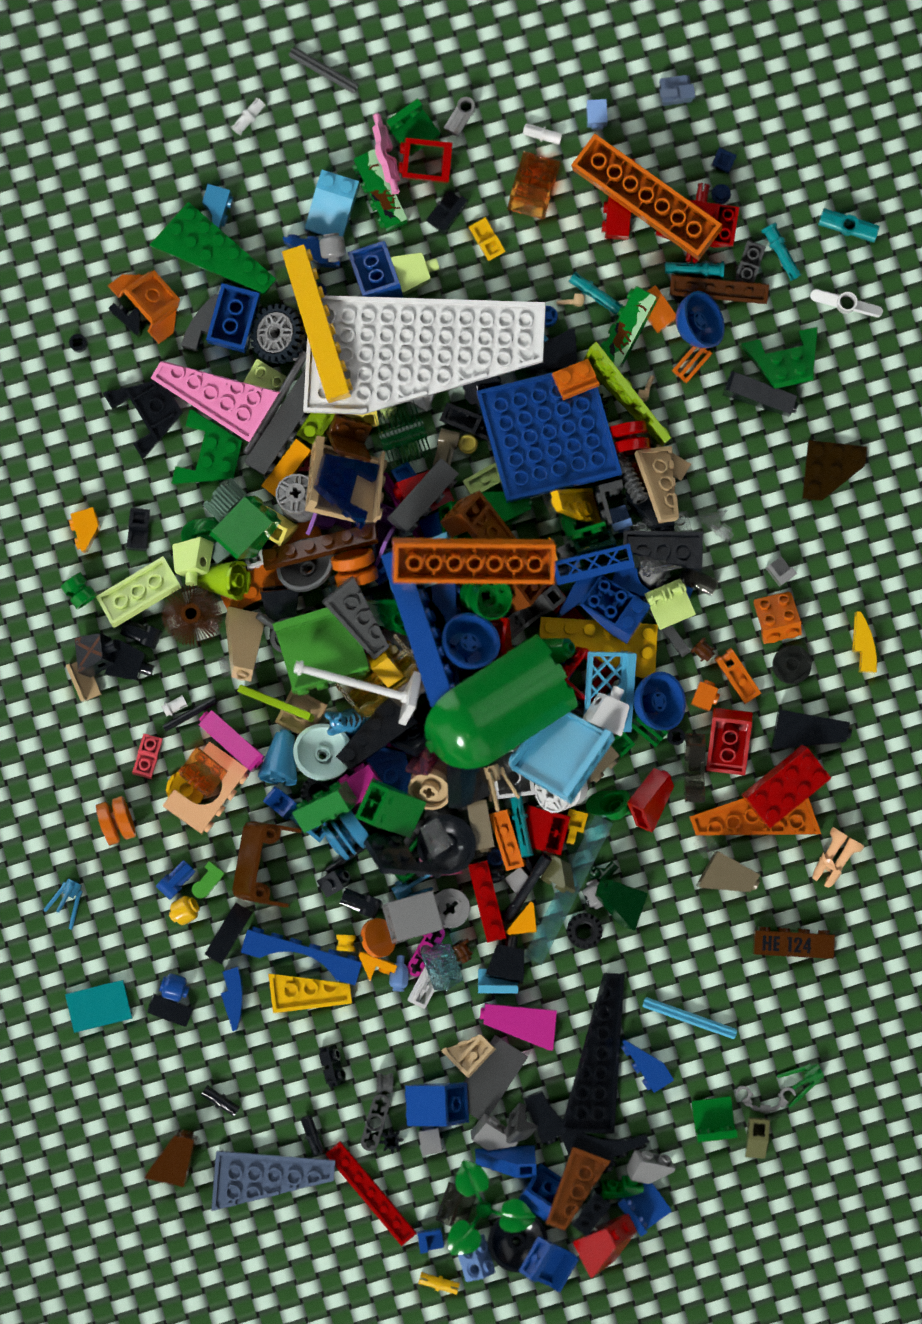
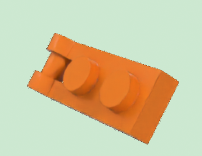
[714,648,762,705]

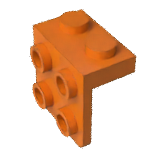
[753,592,802,644]

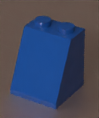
[405,1082,469,1126]

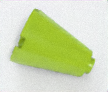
[197,561,251,600]

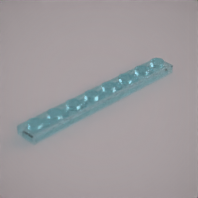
[524,815,613,965]

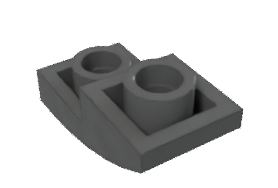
[735,240,766,282]

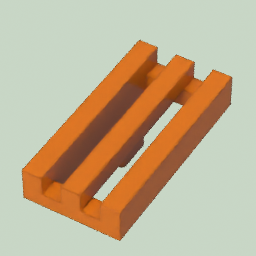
[672,346,712,384]

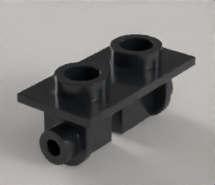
[318,1044,346,1087]

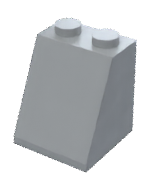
[382,890,445,944]

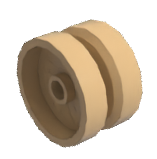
[408,759,448,810]

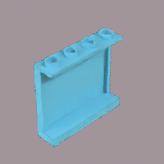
[509,712,615,804]

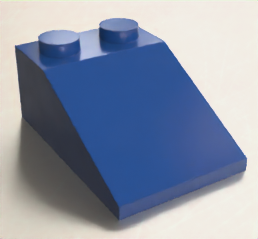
[348,241,404,298]

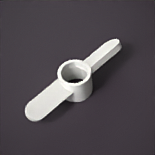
[810,289,883,317]

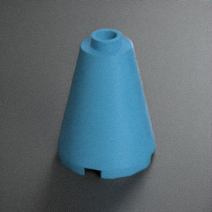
[258,729,297,786]

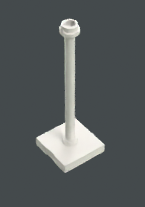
[293,661,421,726]

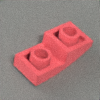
[132,734,163,779]

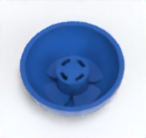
[675,291,725,348]
[442,613,500,670]
[633,672,686,730]

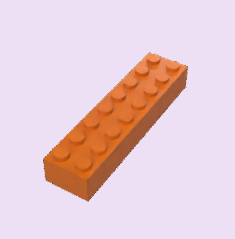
[571,134,722,260]
[392,538,556,584]

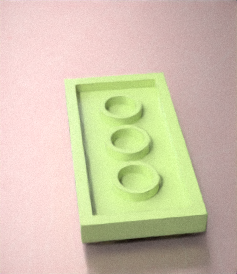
[96,556,182,628]

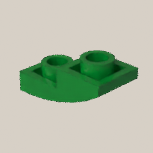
[600,1175,644,1199]

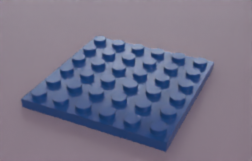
[476,365,622,503]

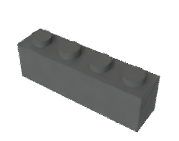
[387,458,459,535]

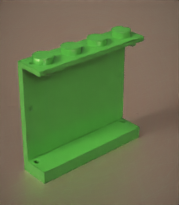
[273,607,370,696]

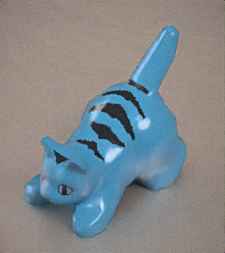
[324,708,372,737]

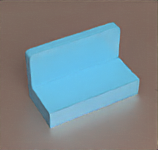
[478,968,518,993]

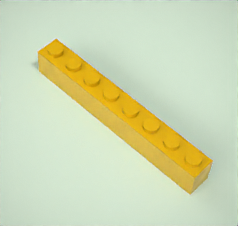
[282,244,353,403]

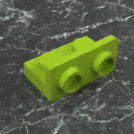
[297,413,335,445]

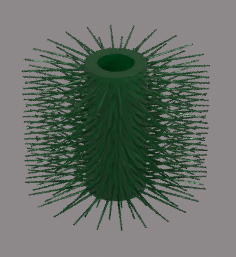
[374,401,432,469]

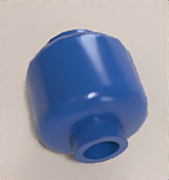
[159,973,190,1002]

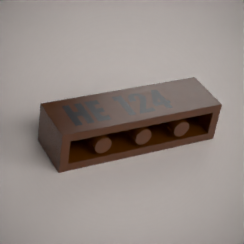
[752,927,835,959]

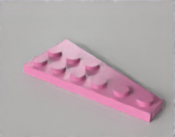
[151,361,280,442]

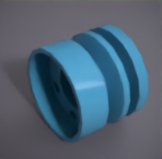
[322,810,370,861]

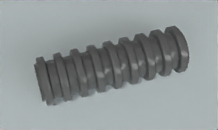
[617,452,649,504]

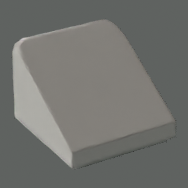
[504,867,528,894]

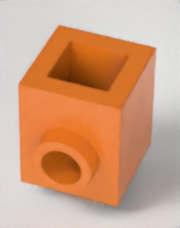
[690,680,720,712]

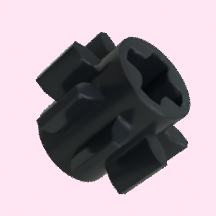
[379,1128,404,1154]

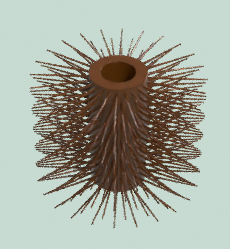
[161,584,222,647]

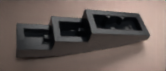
[440,402,490,443]

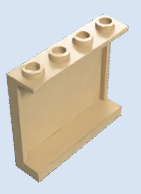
[305,435,387,525]

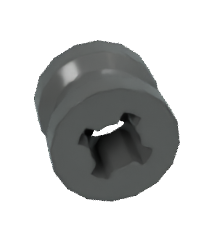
[377,1073,393,1093]

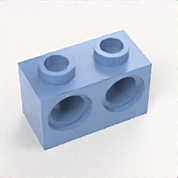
[458,1234,496,1282]

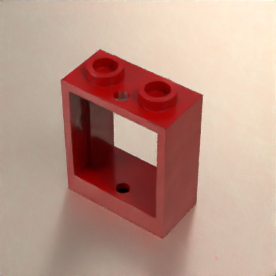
[398,138,453,183]
[561,646,617,705]

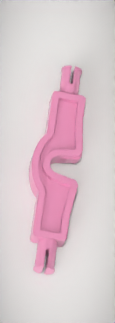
[372,113,400,194]

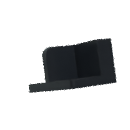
[427,190,468,235]

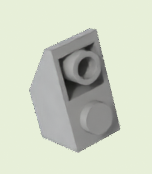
[471,1114,518,1150]
[626,1149,676,1184]

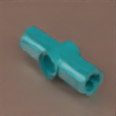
[818,208,880,243]

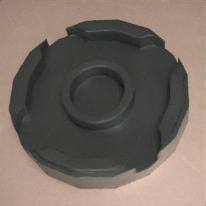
[772,645,812,684]

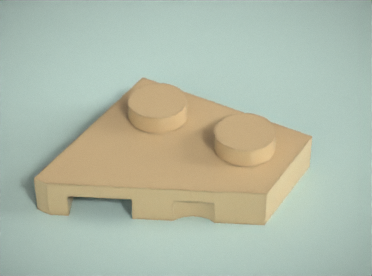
[441,1034,496,1078]

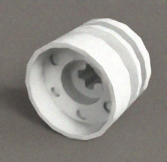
[535,781,588,813]

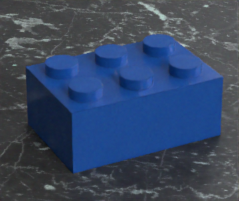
[206,283,261,353]

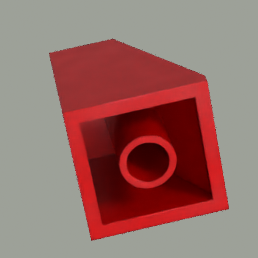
[573,1213,637,1278]

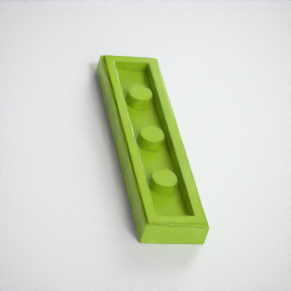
[237,685,315,722]

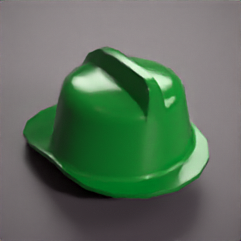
[181,517,220,544]
[586,790,631,820]

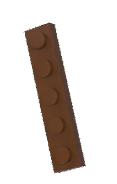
[669,274,769,304]

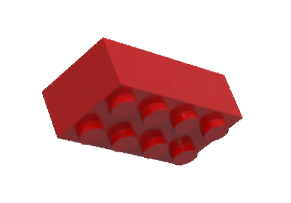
[741,745,832,828]

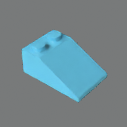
[305,170,360,237]

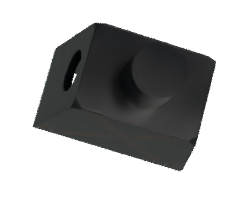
[75,633,120,678]

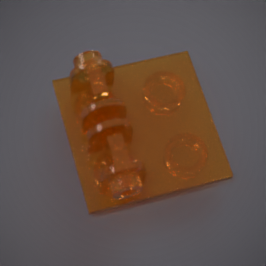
[178,747,228,797]

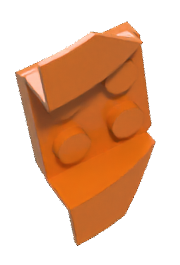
[108,270,180,344]

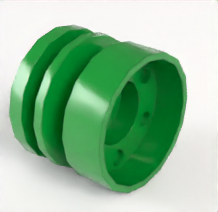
[460,583,512,620]

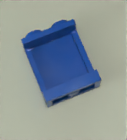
[519,1236,579,1292]

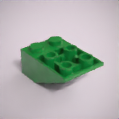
[355,778,427,838]

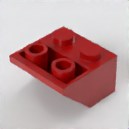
[522,805,570,855]

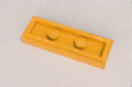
[261,439,311,497]

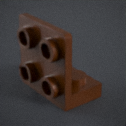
[326,414,372,462]

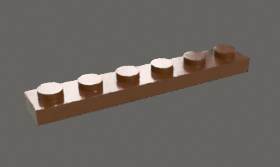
[262,522,379,571]

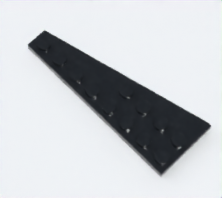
[561,973,624,1134]

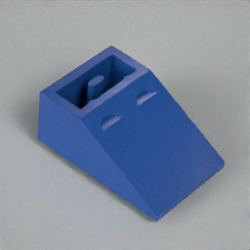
[580,575,651,644]

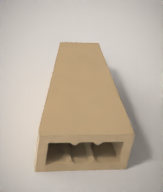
[225,606,265,682]

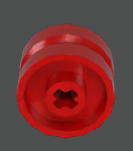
[609,421,651,456]

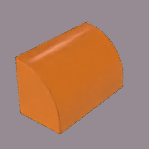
[648,285,676,334]

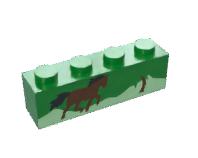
[352,149,408,232]
[600,286,659,367]

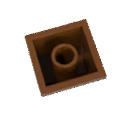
[145,1130,198,1187]

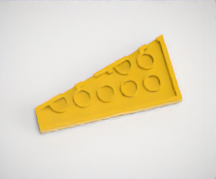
[539,617,658,679]

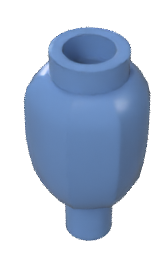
[389,955,409,992]

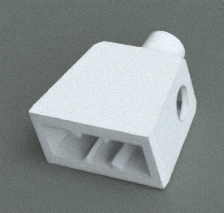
[582,686,629,736]

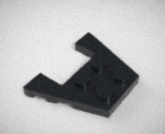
[103,381,183,459]
[363,829,443,878]

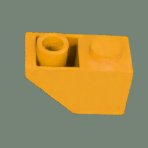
[69,507,101,553]

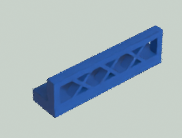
[554,543,635,585]

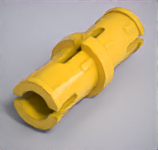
[418,1272,460,1295]

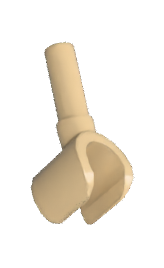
[557,294,585,307]
[638,375,655,401]

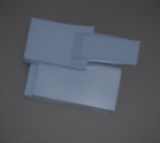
[659,75,695,106]

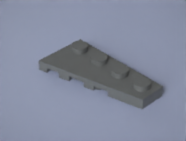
[323,576,389,660]

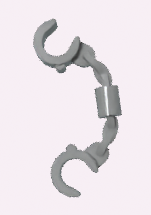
[735,1086,796,1113]

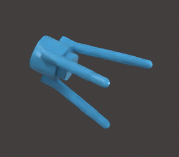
[391,861,433,900]
[44,879,83,930]

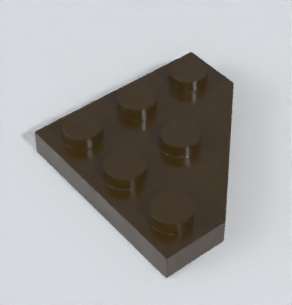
[802,440,867,501]

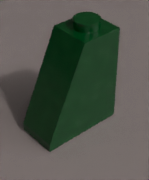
[595,877,648,931]

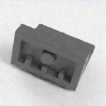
[594,479,623,527]

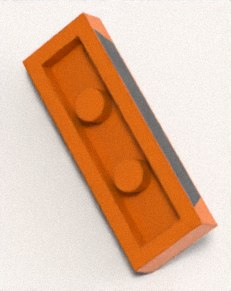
[489,808,527,871]

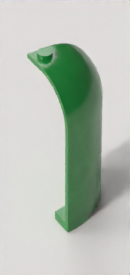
[425,634,578,769]

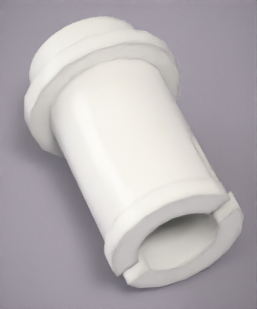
[161,695,188,716]

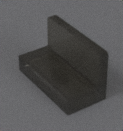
[435,1182,476,1227]

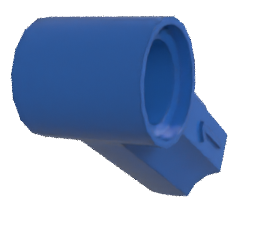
[156,860,196,900]

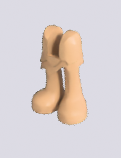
[812,827,865,888]

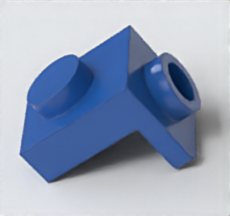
[263,786,297,820]

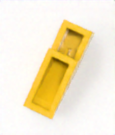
[852,611,877,673]

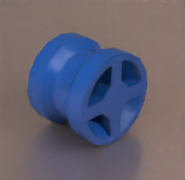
[545,306,558,328]

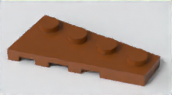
[545,1147,610,1231]

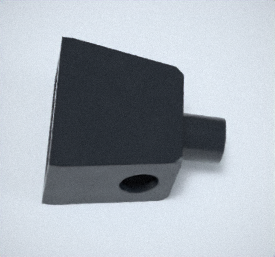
[259,585,298,622]
[105,639,155,681]
[486,935,524,984]

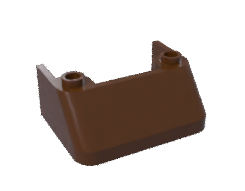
[232,821,303,908]

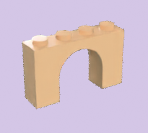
[163,741,249,835]

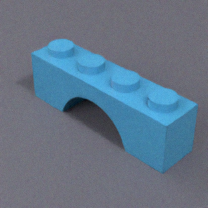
[202,184,234,230]

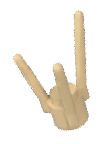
[484,763,520,812]

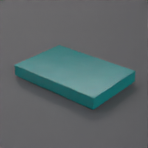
[65,980,133,1033]

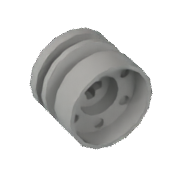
[276,474,313,523]

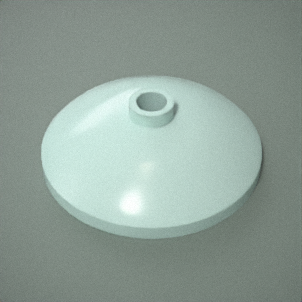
[293,724,350,781]

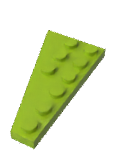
[583,342,671,447]

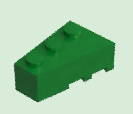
[292,781,358,833]

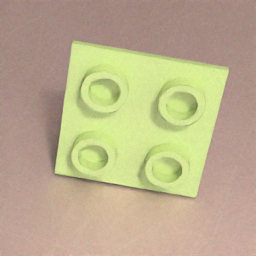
[244,358,286,391]
[644,578,696,630]

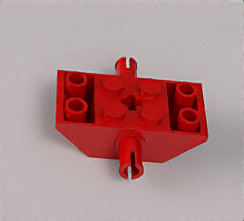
[656,183,740,263]

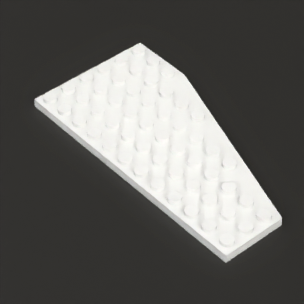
[303,295,546,415]

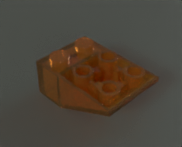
[507,151,561,220]

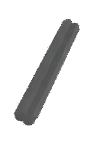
[289,47,359,93]

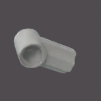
[444,97,475,137]

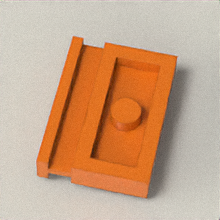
[552,359,600,400]

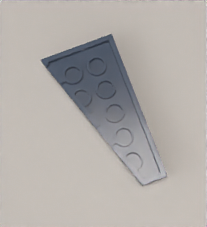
[211,1151,336,1211]

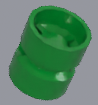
[60,572,97,610]

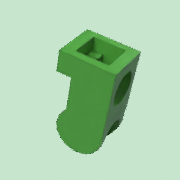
[192,861,226,898]

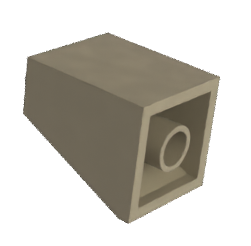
[696,851,761,892]

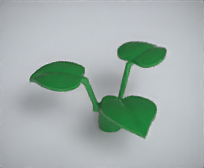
[448,1160,536,1255]

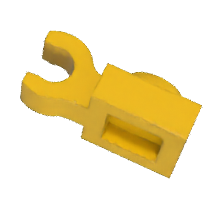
[566,809,588,845]

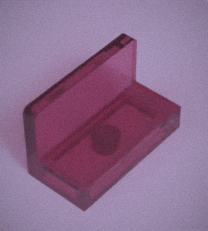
[406,747,439,776]

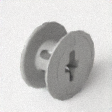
[437,888,470,928]

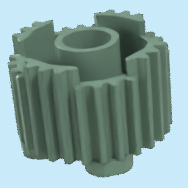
[203,478,248,522]

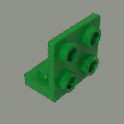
[386,98,440,157]
[561,514,606,542]
[691,1096,738,1143]

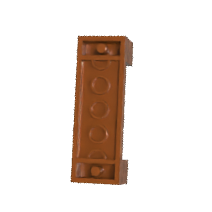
[440,491,549,614]

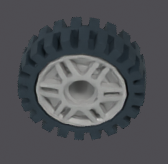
[250,304,307,364]

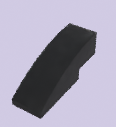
[204,902,253,965]

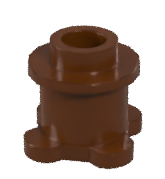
[690,637,715,662]
[447,938,473,964]

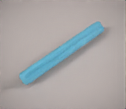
[642,997,737,1039]

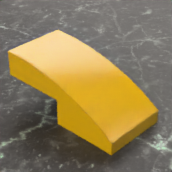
[468,217,506,261]

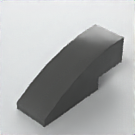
[181,294,218,352]

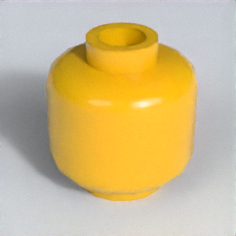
[169,896,200,925]

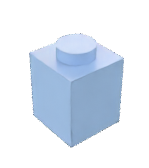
[586,99,608,130]

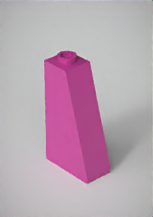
[199,710,265,772]
[480,1003,557,1051]

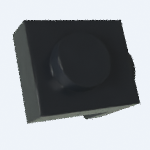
[317,866,353,898]

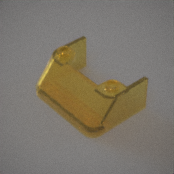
[335,634,420,717]

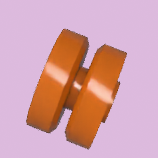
[331,548,379,587]
[96,796,137,846]

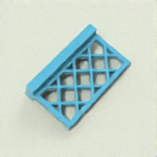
[584,651,637,732]

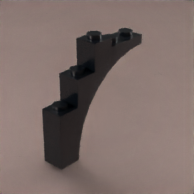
[523,1090,649,1174]

